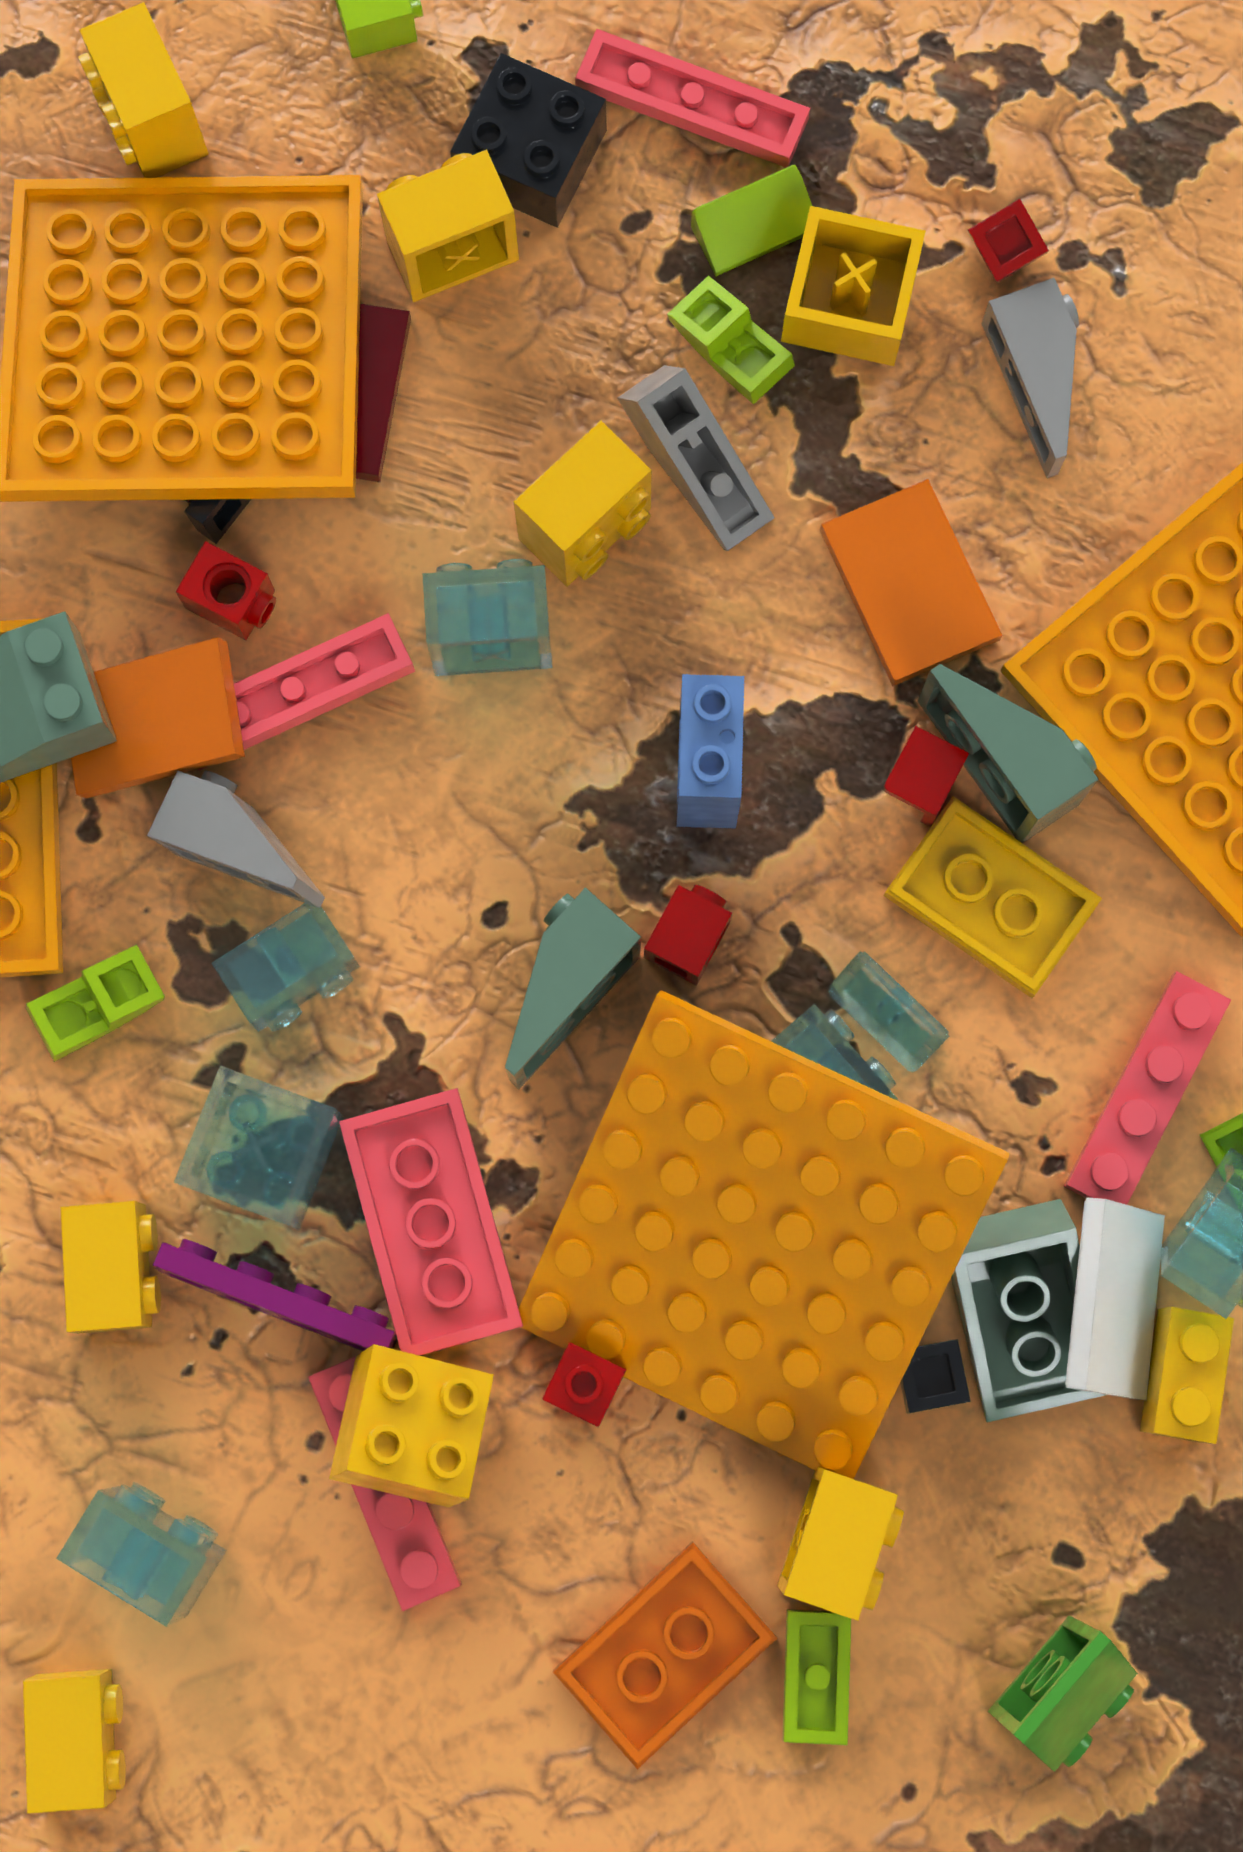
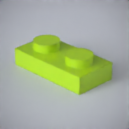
[782,1609,851,1745]

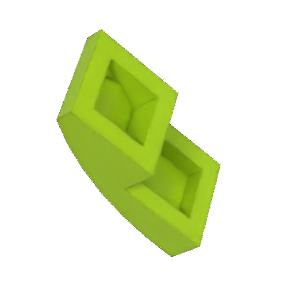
[667,275,795,404]
[26,945,165,1062]

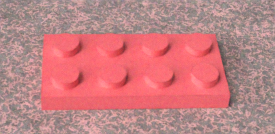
[339,1088,523,1356]

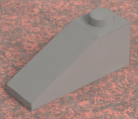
[982,278,1079,478]
[617,365,775,551]
[147,770,325,908]

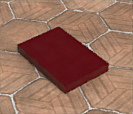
[356,304,411,482]

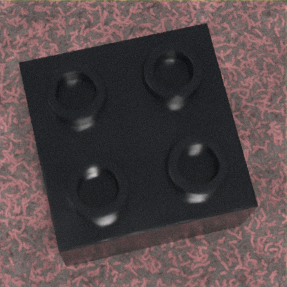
[450,53,607,228]

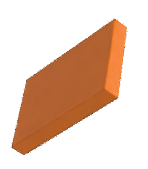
[820,479,1002,686]
[71,637,245,798]
[553,1541,777,1770]

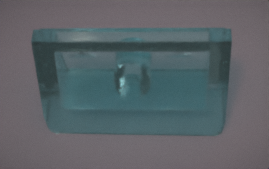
[828,951,949,1073]

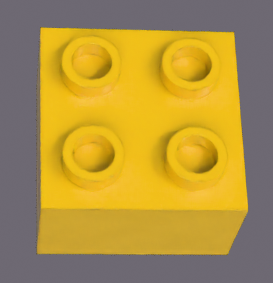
[78,2,209,178]
[376,149,519,303]
[781,206,926,366]
[513,421,652,587]
[329,1344,494,1508]
[777,1467,904,1621]

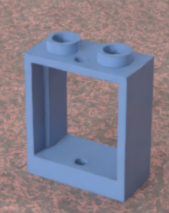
[676,674,744,828]

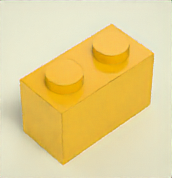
[60,1201,161,1334]
[1140,1307,1234,1444]
[23,1669,126,1814]

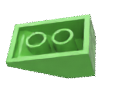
[988,1616,1138,1772]

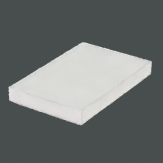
[1065,1197,1165,1400]

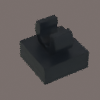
[184,499,251,544]
[900,1339,971,1413]

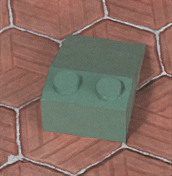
[0,611,117,783]
[918,664,1098,844]
[505,887,641,1089]
[951,1199,1106,1422]

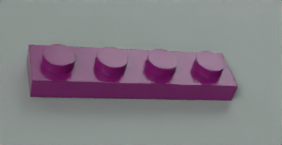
[153,1239,397,1351]

